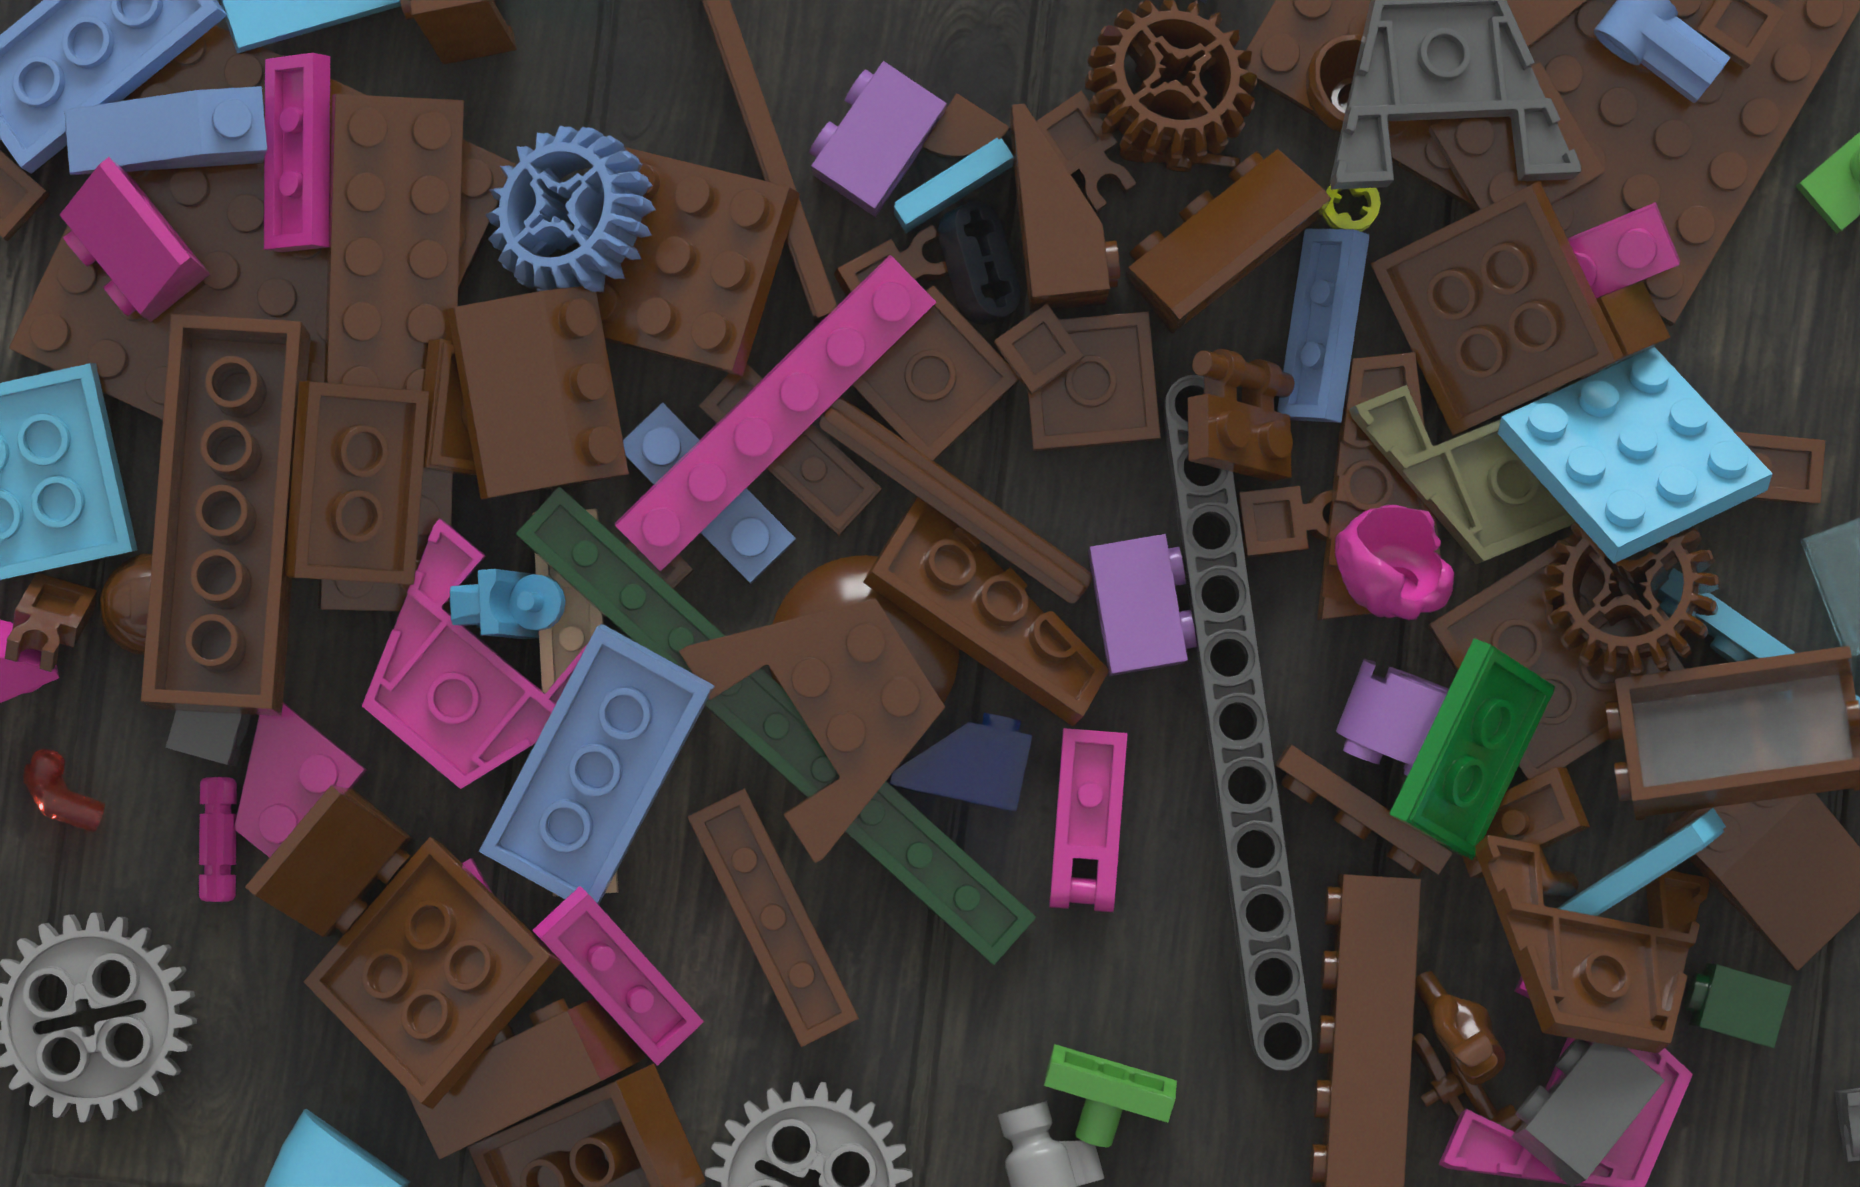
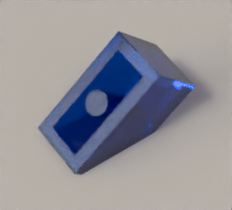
[890,713,1032,812]

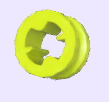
[1322,185,1381,232]

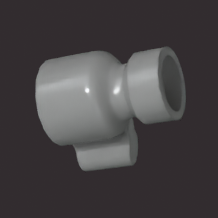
[997,1101,1105,1187]

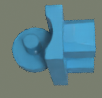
[450,569,566,639]

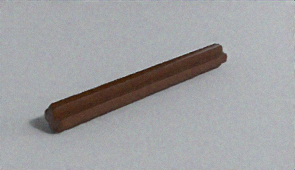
[819,397,1093,603]

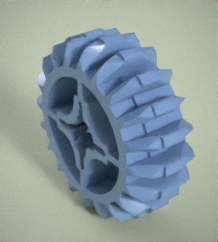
[485,126,656,292]

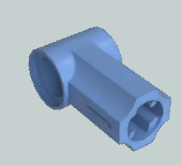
[1594,0,1730,103]

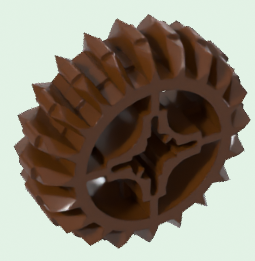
[1085,0,1257,168]
[1543,522,1720,676]

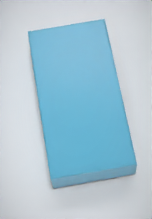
[894,138,1014,233]

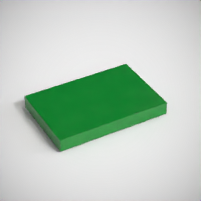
[1389,638,1556,860]

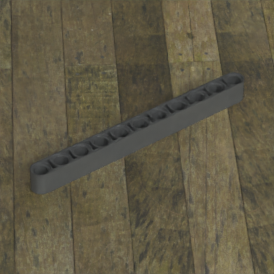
[1162,375,1312,1071]

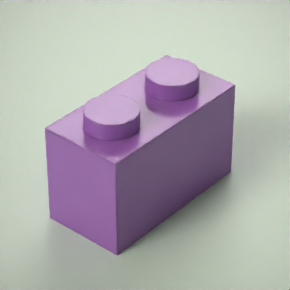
[809,61,947,217]
[1088,534,1197,676]

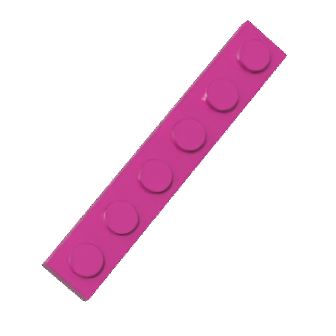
[615,255,936,571]

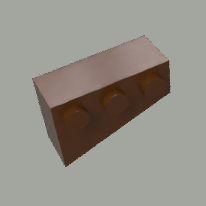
[406,998,646,1160]

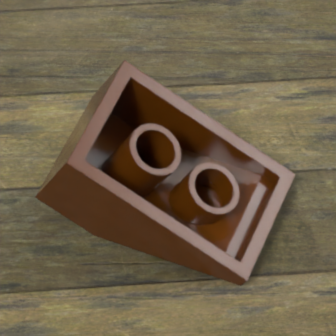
[1010,103,1120,313]
[1662,742,1860,971]
[245,785,413,937]
[468,1064,706,1187]

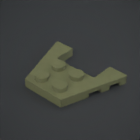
[1349,377,1583,564]

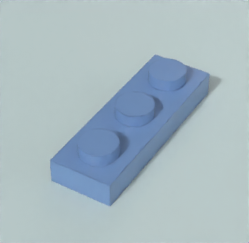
[1277,229,1370,423]
[623,402,796,584]

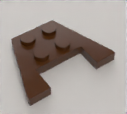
[679,598,945,863]
[1475,835,1709,1054]

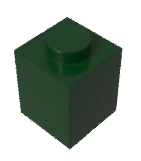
[1685,963,1792,1048]

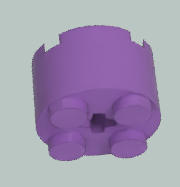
[1336,659,1449,776]

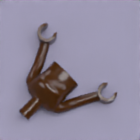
[1415,971,1522,1132]

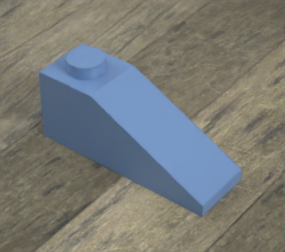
[64,86,267,175]

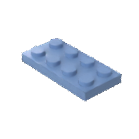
[0,0,227,174]
[479,624,715,905]

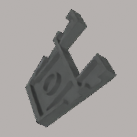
[1330,0,1581,190]

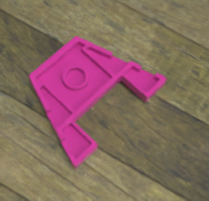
[362,519,588,789]
[1439,976,1693,1187]

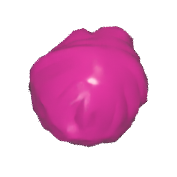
[1335,505,1454,620]

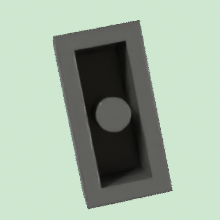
[1511,1039,1665,1187]

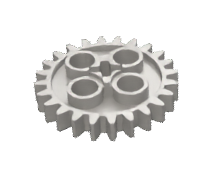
[0,913,197,1122]
[705,1081,913,1187]

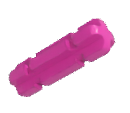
[199,777,237,902]

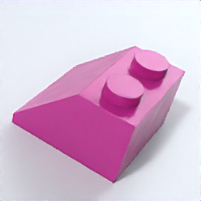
[60,157,210,322]

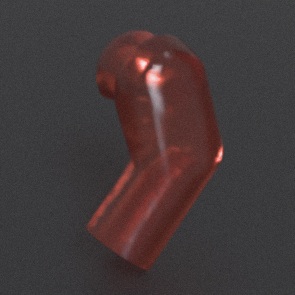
[23,749,105,833]

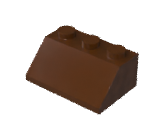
[1125,149,1331,334]
[447,286,629,500]

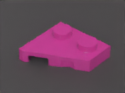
[234,702,367,858]

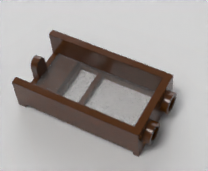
[1605,645,1860,821]

